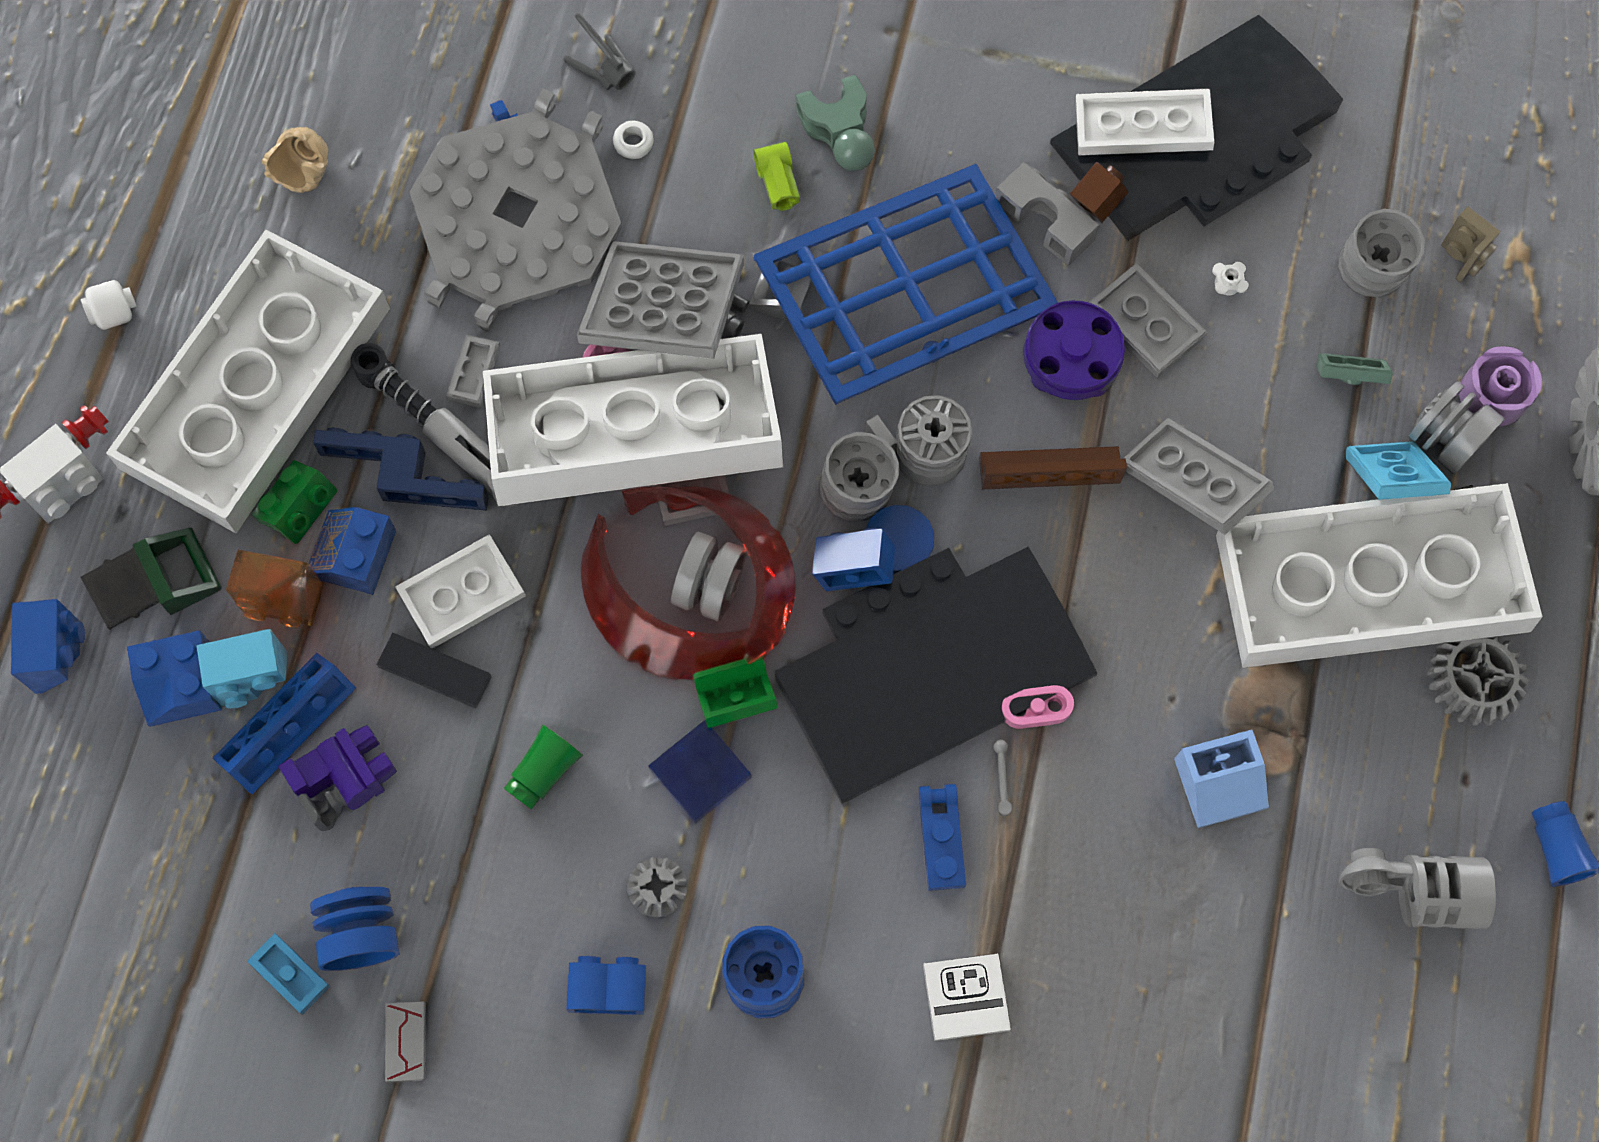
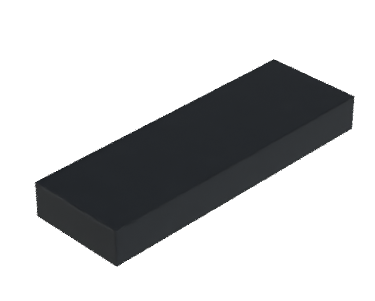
[377,633,492,708]

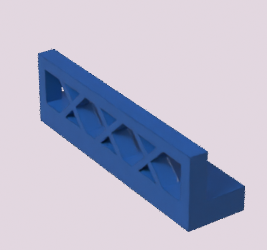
[212,652,356,794]

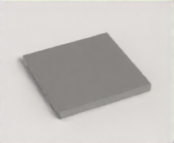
[577,241,744,359]

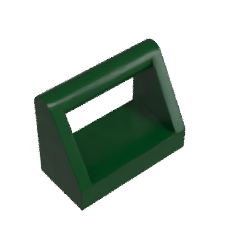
[132,528,222,615]

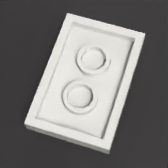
[395,534,526,649]

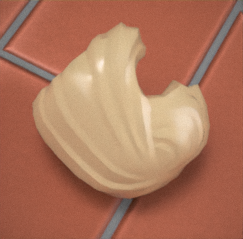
[261,127,328,193]

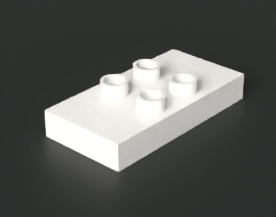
[106,230,390,533]
[1216,483,1543,668]

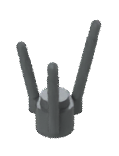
[563,13,636,90]

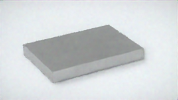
[1089,263,1208,378]

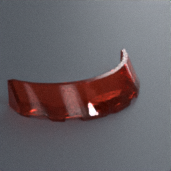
[622,486,796,664]
[581,514,784,680]

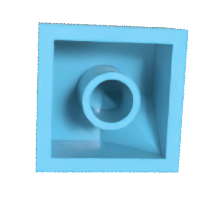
[196,629,288,708]

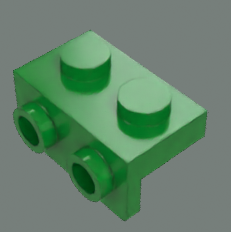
[251,460,337,544]
[693,655,778,728]

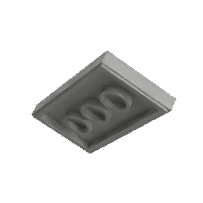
[1123,418,1274,535]

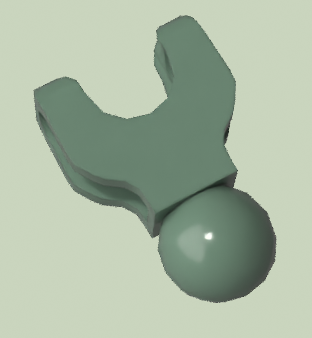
[796,75,875,171]

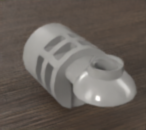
[1339,848,1496,930]

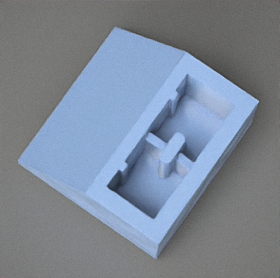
[1174,730,1269,828]

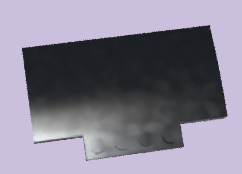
[1050,15,1343,241]
[775,546,1097,804]

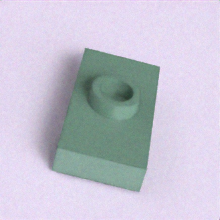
[1316,353,1393,385]

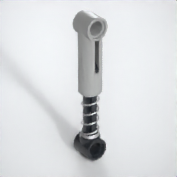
[351,343,518,507]

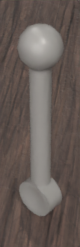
[994,740,1013,816]

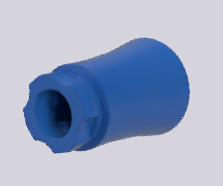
[1532,801,1599,887]

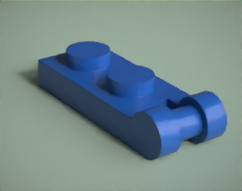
[918,784,966,891]

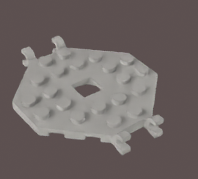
[409,88,621,332]

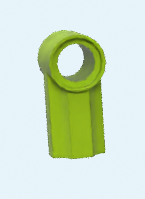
[753,142,800,211]

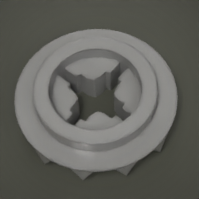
[627,857,687,917]

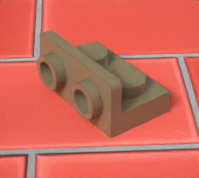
[1441,207,1501,282]

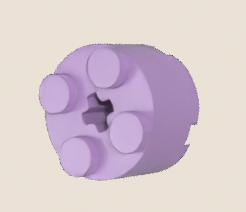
[1459,346,1542,427]

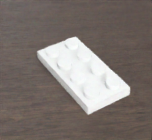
[1076,89,1214,155]

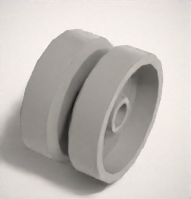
[671,531,747,622]

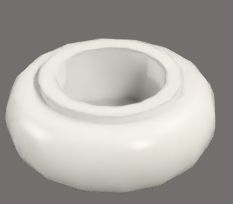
[613,121,654,159]

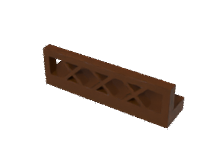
[979,446,1127,490]

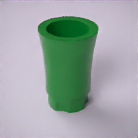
[504,724,583,809]

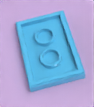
[1346,441,1451,500]

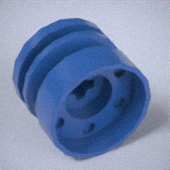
[310,887,400,971]
[722,926,804,1019]

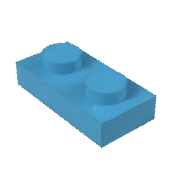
[247,933,330,1015]

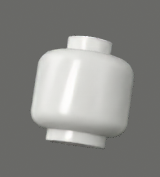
[81,280,137,330]

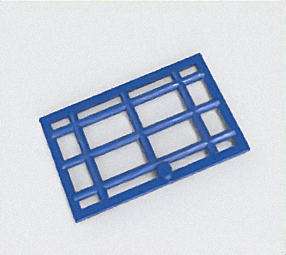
[753,164,1058,405]

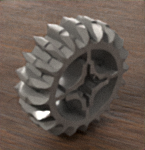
[1427,636,1529,726]

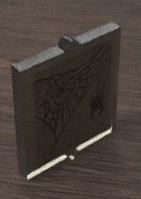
[80,548,159,630]

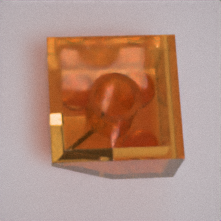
[226,549,323,628]

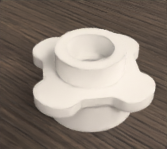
[1212,262,1249,295]

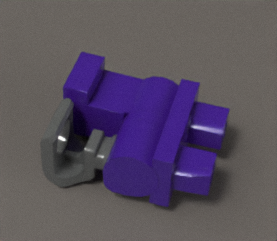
[278,725,397,831]

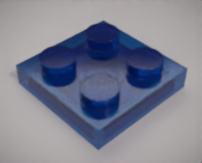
[648,720,752,824]

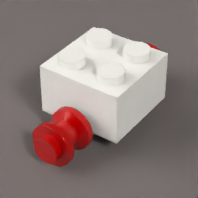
[0,405,109,524]

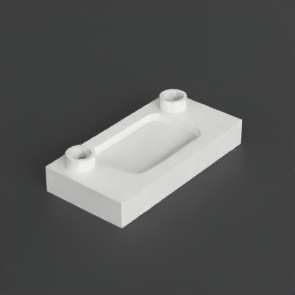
[483,334,783,506]

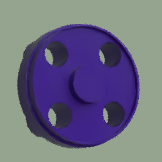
[1023,300,1125,400]

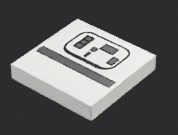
[923,954,1011,1041]

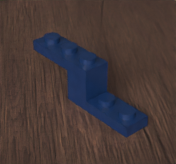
[313,427,489,511]

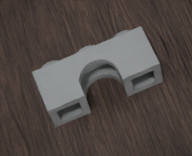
[995,162,1099,266]

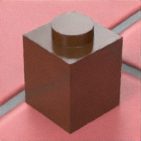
[1070,162,1129,223]

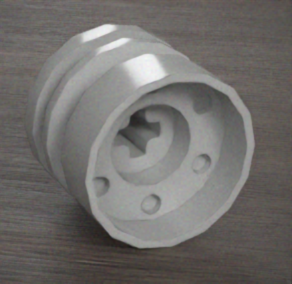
[1338,209,1425,297]
[1408,381,1505,475]
[895,395,972,486]
[819,432,899,522]

